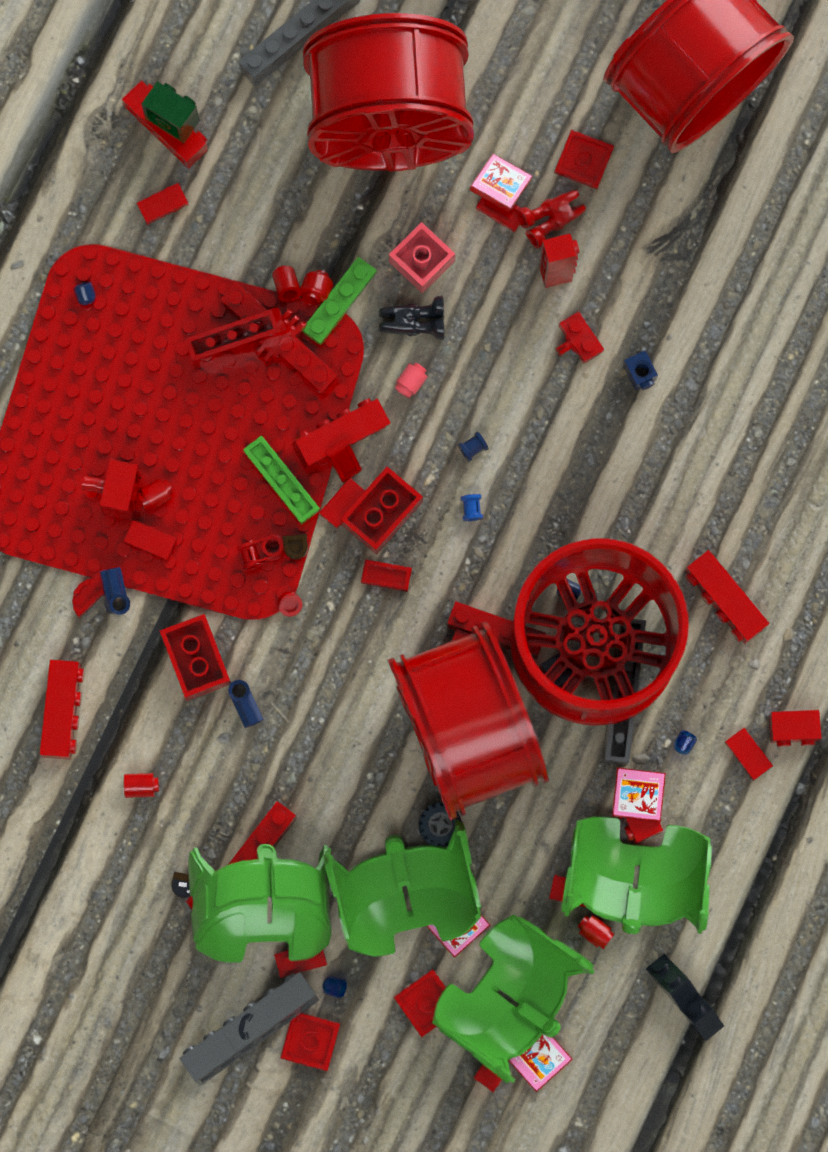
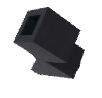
[646,954,724,1041]

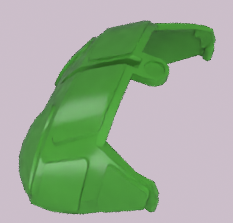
[562,816,712,934]
[323,819,481,957]
[188,844,331,963]
[433,914,595,1084]

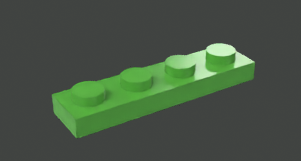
[302,257,377,345]
[243,435,320,525]

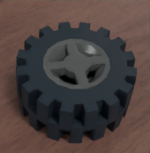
[419,803,462,847]

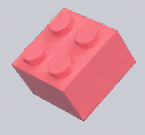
[389,222,455,294]

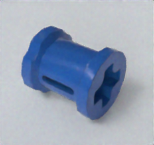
[460,494,483,522]

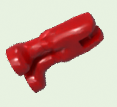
[517,190,586,249]

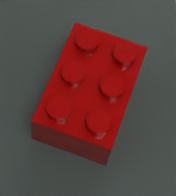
[340,466,423,555]
[160,614,231,701]

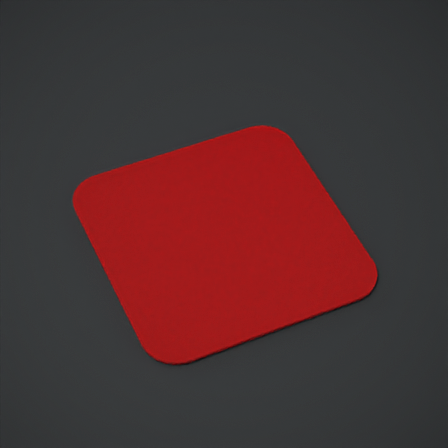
[0,244,364,620]

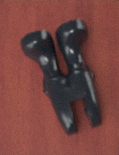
[378,296,445,340]

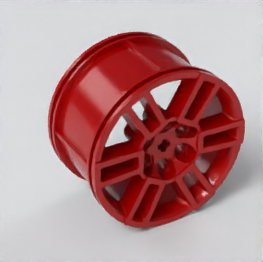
[603,0,794,153]
[303,13,474,172]
[510,538,689,726]
[387,621,549,821]

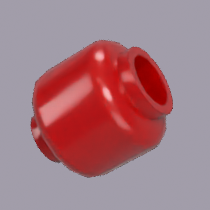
[300,270,333,306]

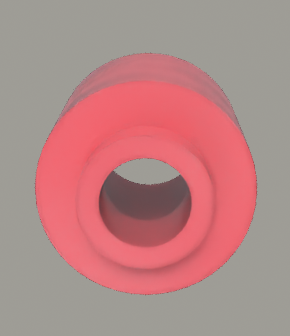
[394,362,428,399]

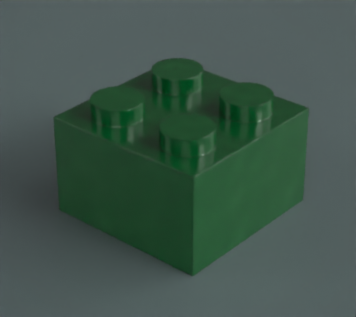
[141,81,200,143]

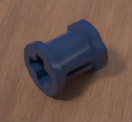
[458,431,489,462]

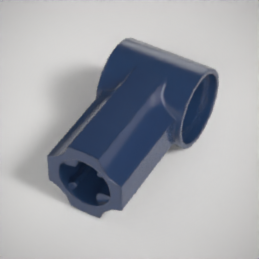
[99,567,130,615]
[228,680,264,729]

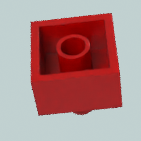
[82,459,142,520]

